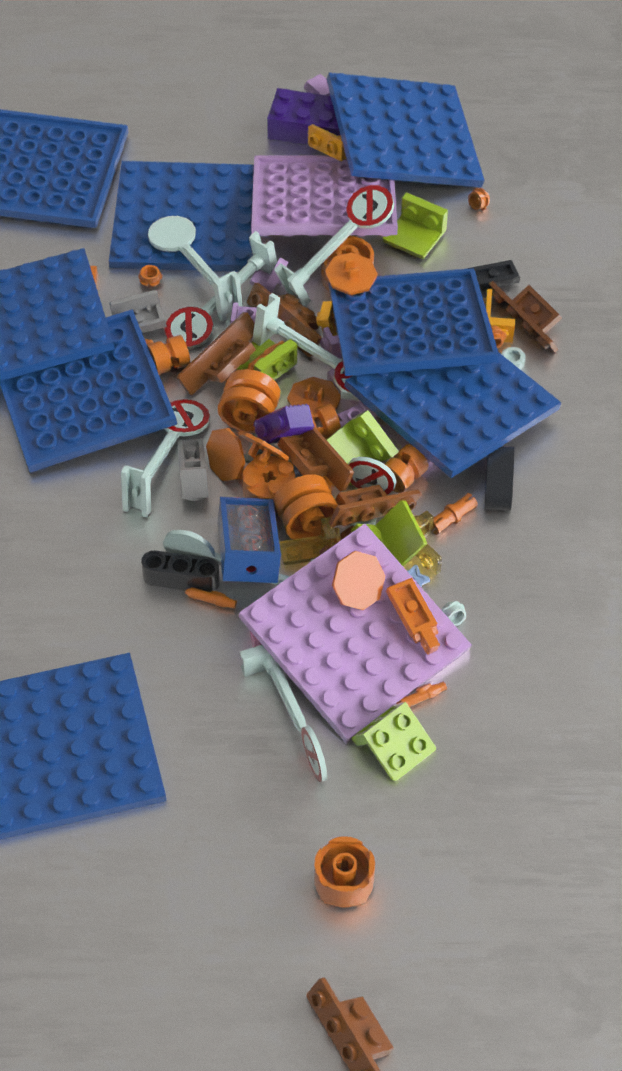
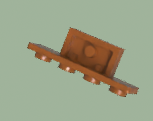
[489,281,562,353]
[246,283,322,357]
[177,312,256,395]
[278,427,354,492]
[328,485,421,527]
[306,977,394,1071]

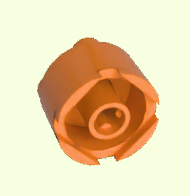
[242,454,295,516]
[314,836,375,908]

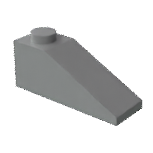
[177,438,208,501]

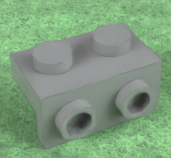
[109,290,167,333]

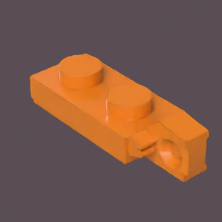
[386,578,440,655]

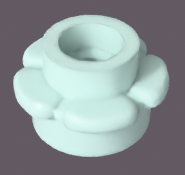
[442,601,466,626]

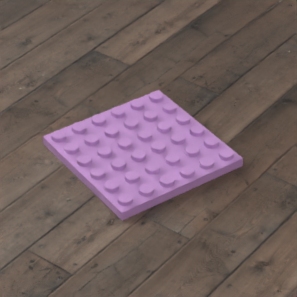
[252,155,398,237]
[238,524,472,743]

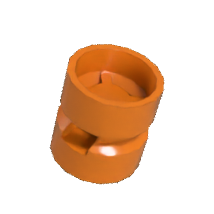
[147,335,191,375]
[311,404,341,440]
[384,445,429,493]

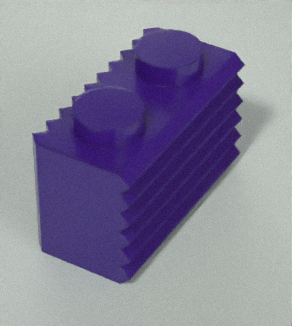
[254,404,314,444]

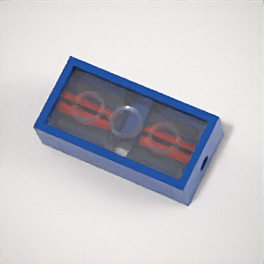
[217,497,281,583]

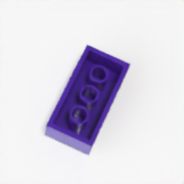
[267,88,341,145]

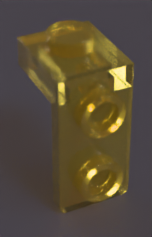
[414,510,442,575]
[279,517,341,565]

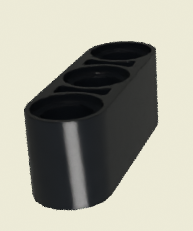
[484,446,515,511]
[141,550,220,592]

